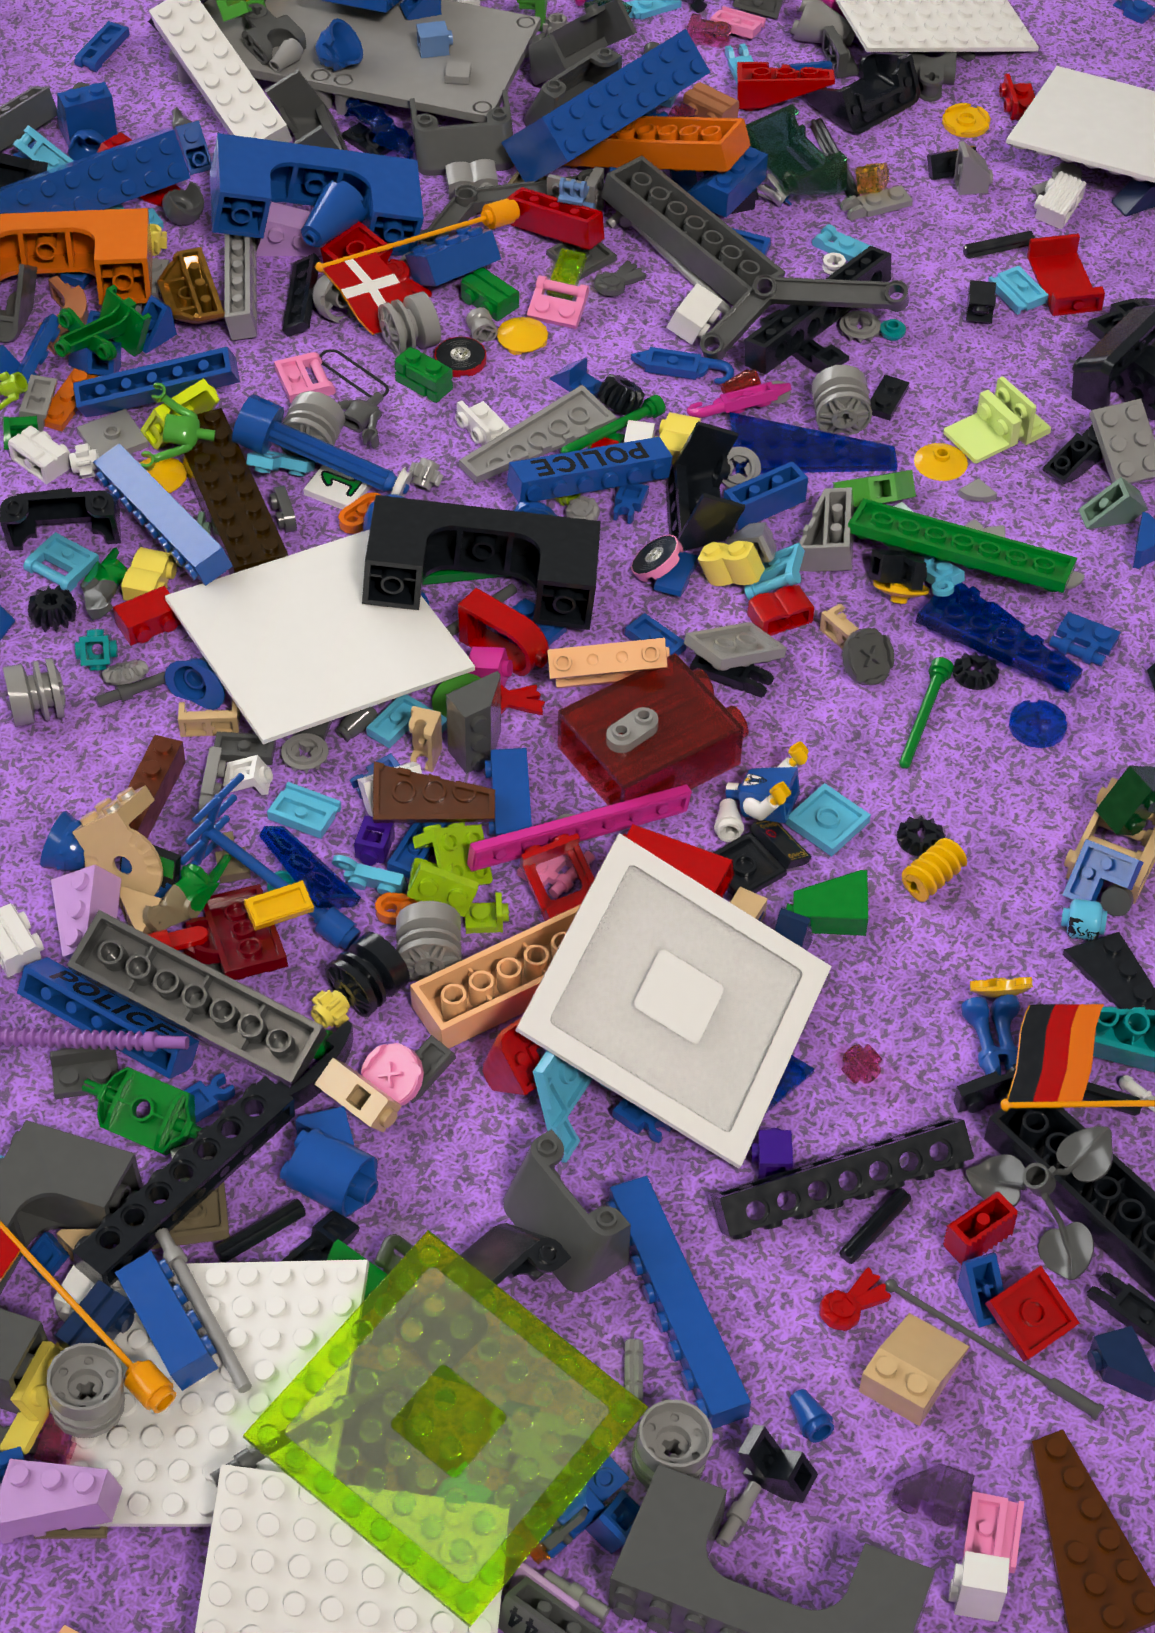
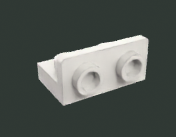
[455,400,510,446]

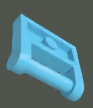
[23,532,100,592]
[745,543,805,600]

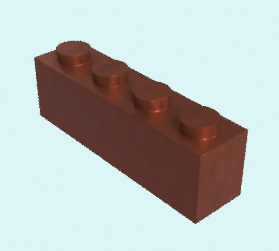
[128,735,186,839]

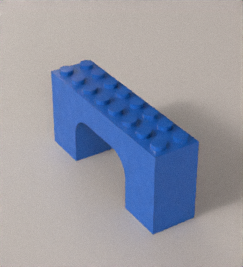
[501,29,711,182]
[210,133,424,256]

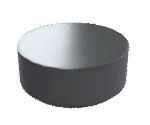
[1101,884,1134,916]

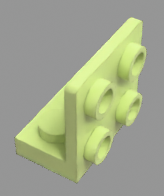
[995,376,1051,445]
[943,390,1022,464]

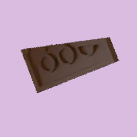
[373,761,495,823]

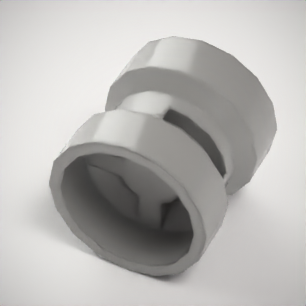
[466,307,498,343]

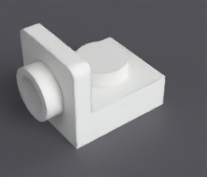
[223,755,273,795]

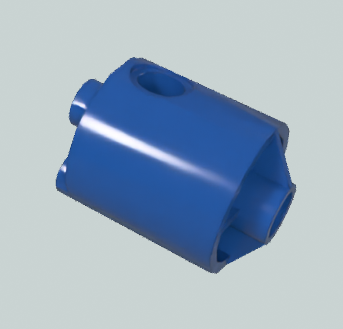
[280,1128,378,1217]

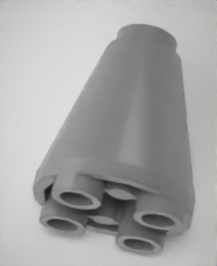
[790,0,855,46]

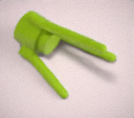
[0,371,28,411]

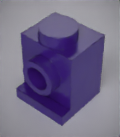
[354,815,395,866]

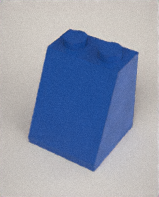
[57,82,117,147]

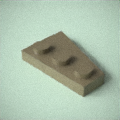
[130,1182,230,1249]

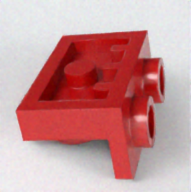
[999,74,1035,120]

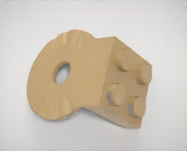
[72,785,163,896]

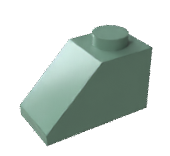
[1078,477,1148,529]

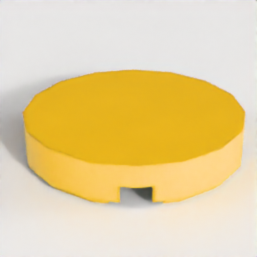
[942,103,991,138]

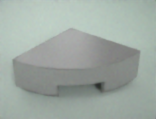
[958,478,997,503]

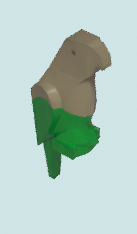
[143,854,232,932]

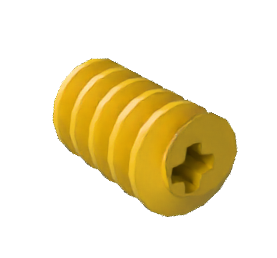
[901,838,968,902]

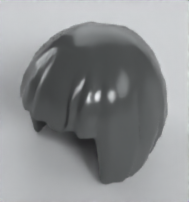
[162,181,204,226]

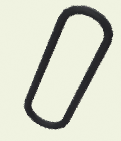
[320,349,389,397]

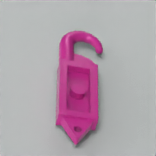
[687,382,792,418]

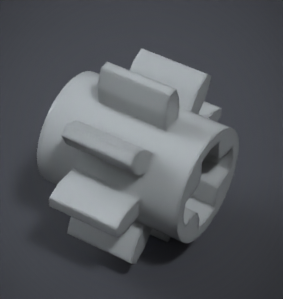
[543,13,570,35]
[408,458,443,491]

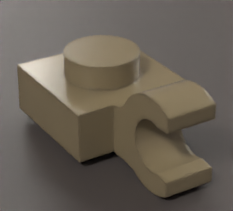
[215,831,251,883]

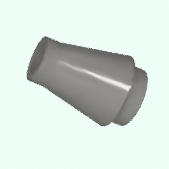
[269,38,303,73]

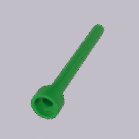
[561,395,666,453]
[899,657,954,769]

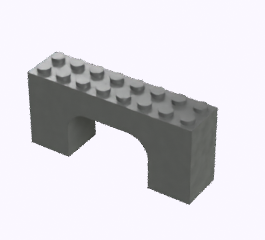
[0,1120,143,1414]
[608,1464,935,1633]

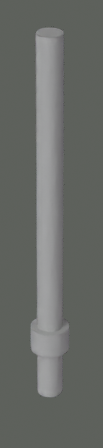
[155,1228,252,1393]

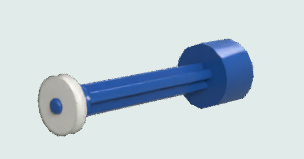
[232,394,413,497]

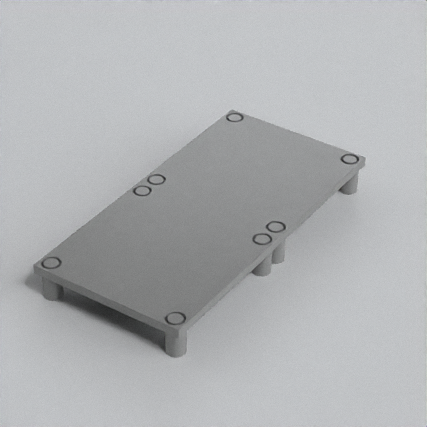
[169,0,541,123]

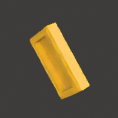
[244,880,314,931]

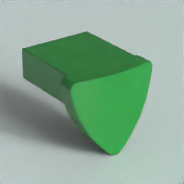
[2,416,38,450]

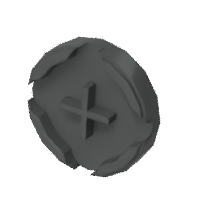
[842,628,895,685]

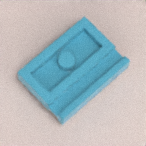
[988,266,1049,315]
[267,782,341,839]

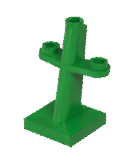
[54,285,152,361]

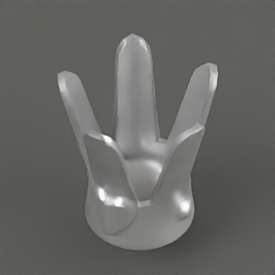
[758,173,792,208]

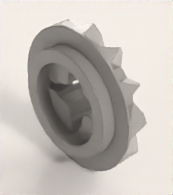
[839,311,881,343]
[722,447,761,488]
[102,660,149,685]
[281,733,329,774]

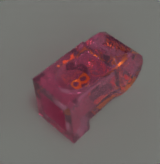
[687,13,731,48]
[33,1412,77,1465]

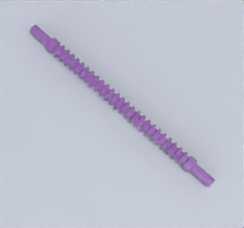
[0,1026,189,1052]

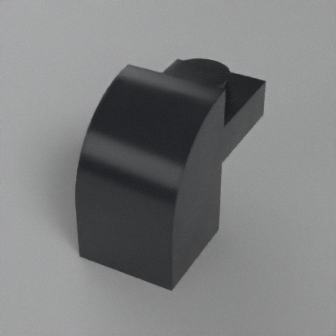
[966,280,996,324]
[868,549,927,591]
[738,1424,818,1503]

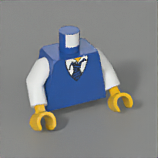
[726,741,809,823]

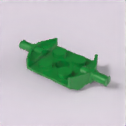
[82,1067,202,1155]

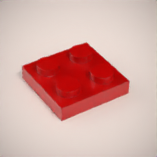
[985,1265,1080,1361]

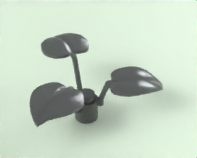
[966,1126,1113,1280]

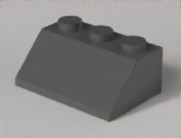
[446,671,501,774]

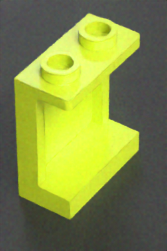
[140,378,220,450]

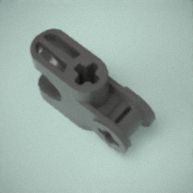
[242,3,306,65]
[908,52,957,102]

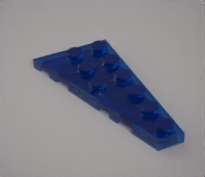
[916,582,1083,693]

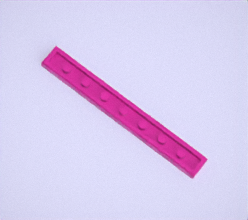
[467,784,692,871]

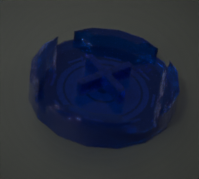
[1009,700,1068,748]

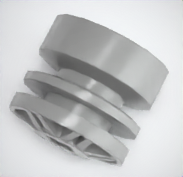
[378,291,441,357]
[811,365,872,435]
[280,391,346,464]
[3,658,66,727]
[396,901,462,981]
[47,1343,125,1438]
[631,1399,713,1489]

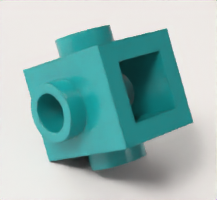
[75,629,118,671]

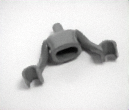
[337,392,384,448]

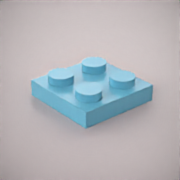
[785,783,871,857]

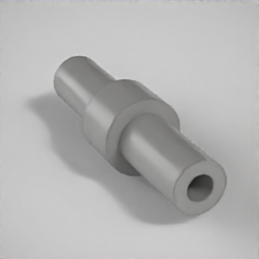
[716,1481,762,1547]
[543,1570,610,1621]

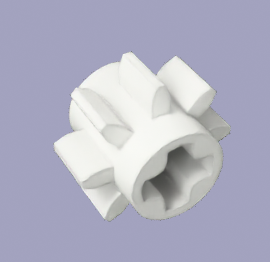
[69,443,99,479]

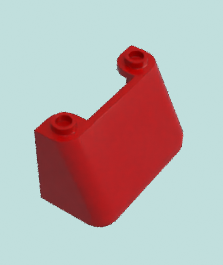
[482,1017,541,1095]

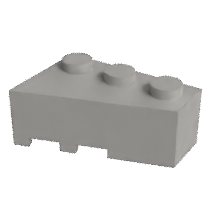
[796,487,855,572]

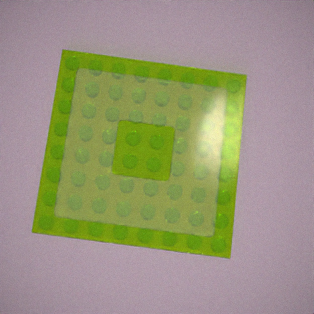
[243,1230,648,1627]

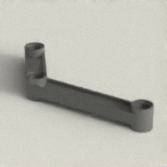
[419,169,593,246]
[700,274,909,360]

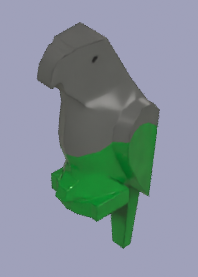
[80,548,127,620]

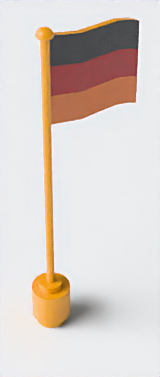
[1000,1004,1155,1112]

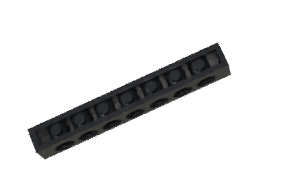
[744,246,891,375]
[72,1076,295,1287]
[710,1117,974,1240]

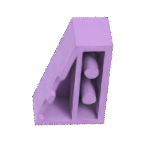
[256,202,332,256]
[51,865,121,960]
[0,1459,123,1544]

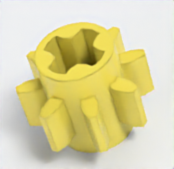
[150,224,167,256]
[311,990,350,1029]

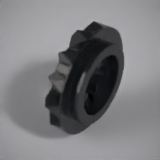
[953,651,999,690]
[897,815,946,856]

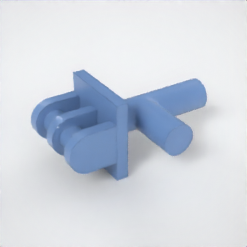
[558,177,595,209]

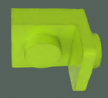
[465,892,509,934]

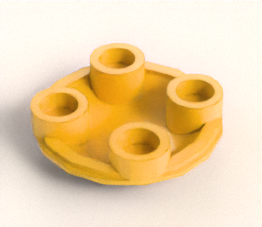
[497,317,548,355]
[140,458,187,493]
[970,977,1033,998]

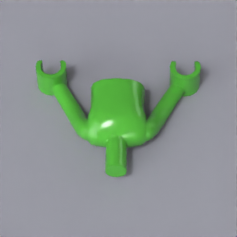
[140,382,216,471]

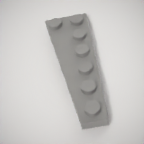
[459,385,617,484]

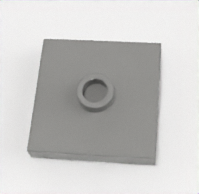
[76,409,149,457]

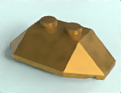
[157,247,225,325]

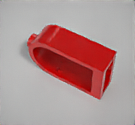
[458,588,549,676]

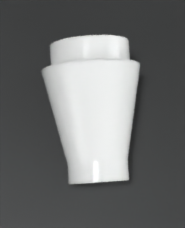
[714,798,744,842]

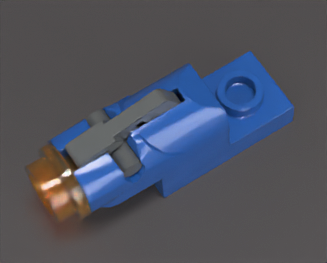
[520,1449,630,1565]

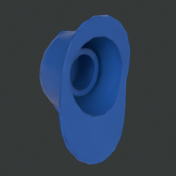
[164,658,225,710]

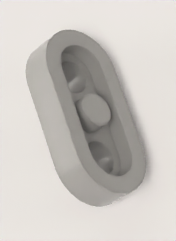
[606,707,659,753]

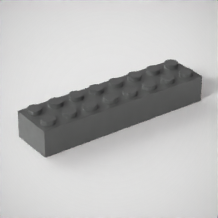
[601,155,785,306]
[67,910,327,1087]

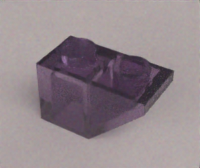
[891,1463,975,1527]

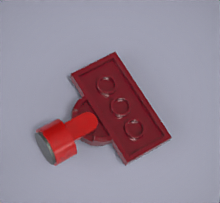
[147,884,288,980]

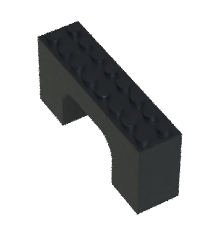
[362,495,601,630]

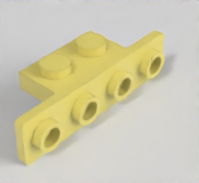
[0,1341,64,1455]

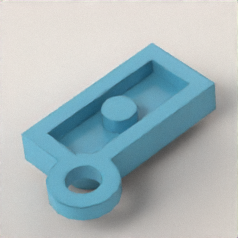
[919,554,965,597]
[332,855,408,895]

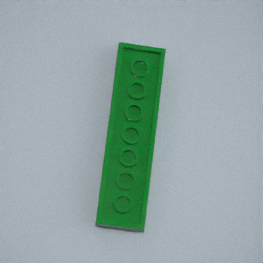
[848,498,1077,593]

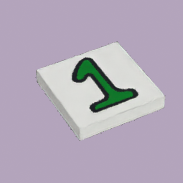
[303,465,372,509]

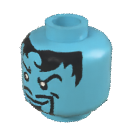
[1061,899,1108,941]

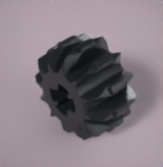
[597,374,645,415]
[27,585,77,633]

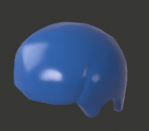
[68,129,106,161]

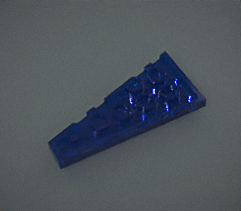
[729,412,898,474]

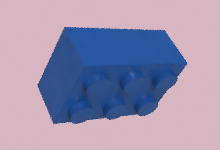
[405,226,501,286]

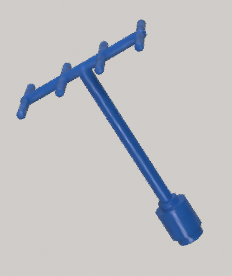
[179,773,361,951]

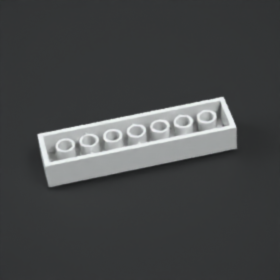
[149,0,292,143]

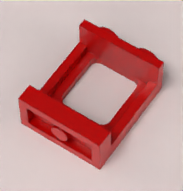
[520,833,595,921]

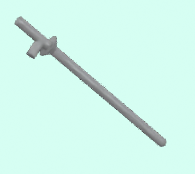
[605,200,731,315]

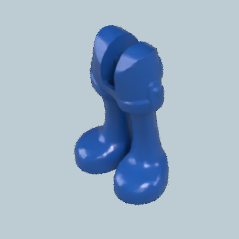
[961,995,1021,1076]

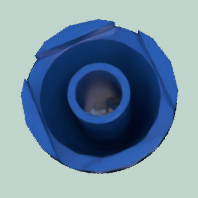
[301,180,368,247]

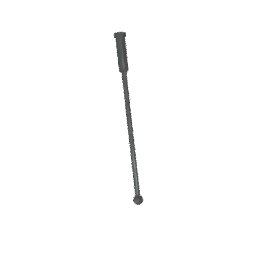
[884,1279,1105,1421]

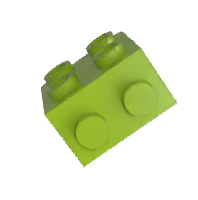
[412,822,493,886]
[407,858,479,917]

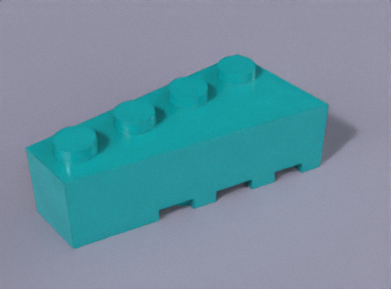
[1093,1007,1155,1073]

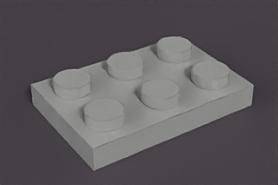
[1089,399,1155,484]
[684,622,787,671]

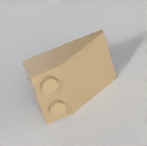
[859,1313,970,1426]

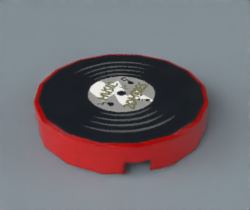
[435,337,486,377]

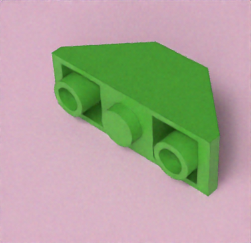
[833,470,916,507]

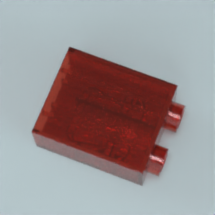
[558,653,749,806]

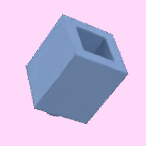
[416,21,453,58]

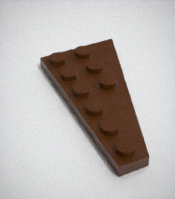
[1031,1429,1155,1633]

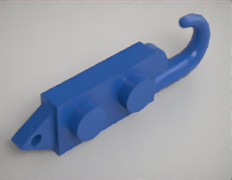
[631,347,734,384]

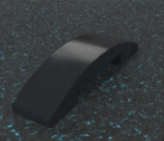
[760,309,849,371]
[259,1020,354,1115]
[281,1211,360,1261]

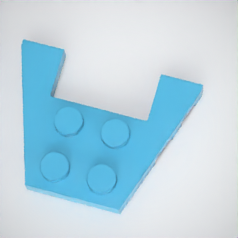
[533,1051,610,1163]

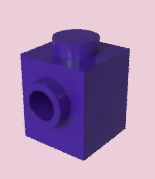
[751,1128,793,1179]

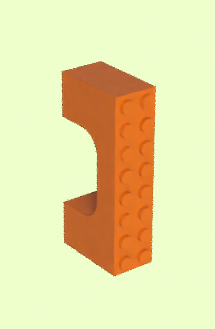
[0,208,153,305]

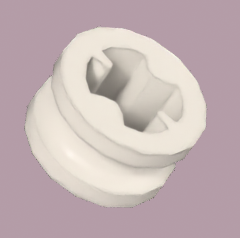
[822,253,846,275]

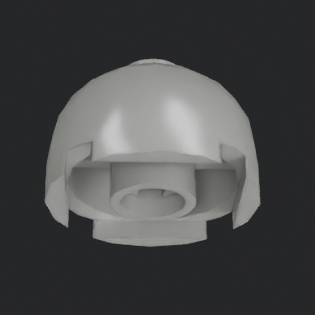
[312,274,355,323]

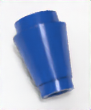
[789,1389,834,1443]

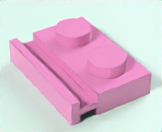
[709,6,766,39]
[962,1491,1024,1574]

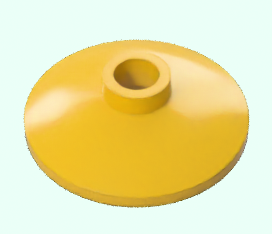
[914,443,968,481]
[873,580,929,604]

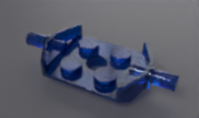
[344,98,414,159]

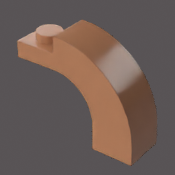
[39,276,89,355]

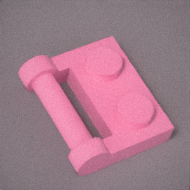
[527,275,589,329]
[274,352,336,403]

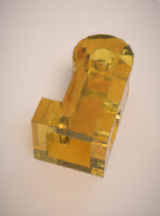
[855,163,889,194]

